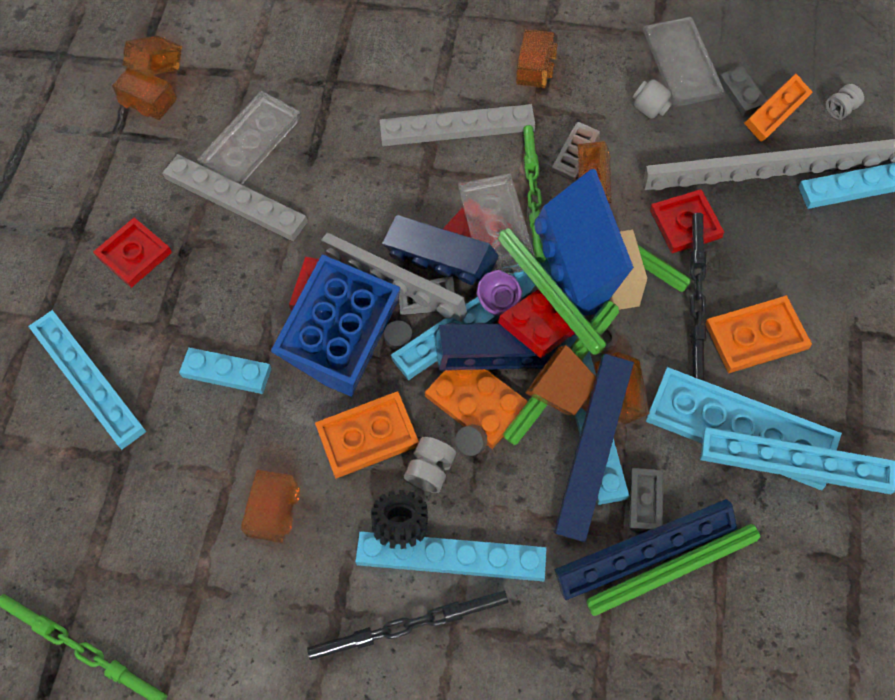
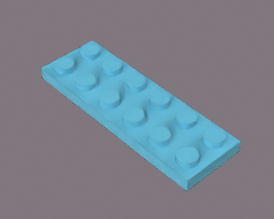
[646,367,842,491]

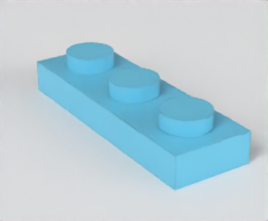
[179,348,272,394]

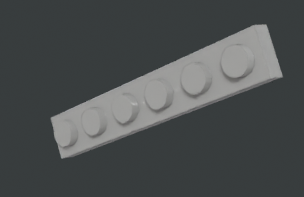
[380,104,535,146]
[162,154,308,242]
[321,232,467,322]

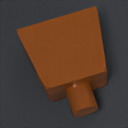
[525,345,596,415]

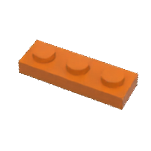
[744,74,813,142]

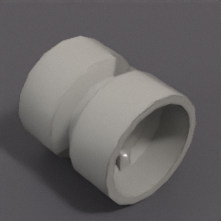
[404,437,456,493]

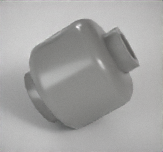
[632,79,672,119]

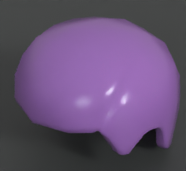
[477,270,522,316]

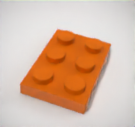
[705,295,812,374]
[425,369,528,449]
[315,391,419,479]

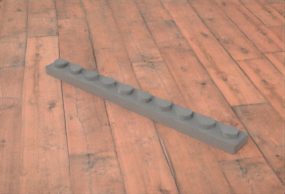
[643,139,895,190]

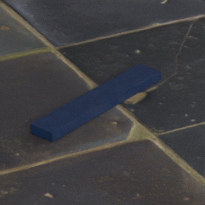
[554,354,634,542]
[554,499,737,601]

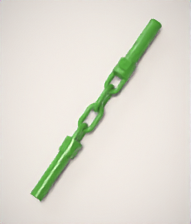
[523,125,546,263]
[0,594,167,700]

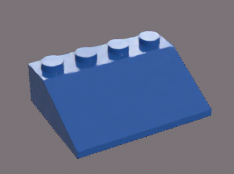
[534,169,634,315]
[271,254,400,397]

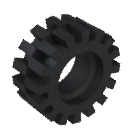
[371,490,428,549]

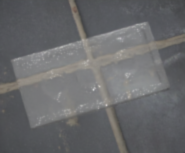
[644,17,724,107]
[197,91,302,185]
[458,173,535,274]

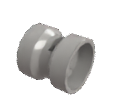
[826,83,864,120]

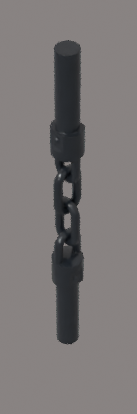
[690,213,706,381]
[307,590,508,660]

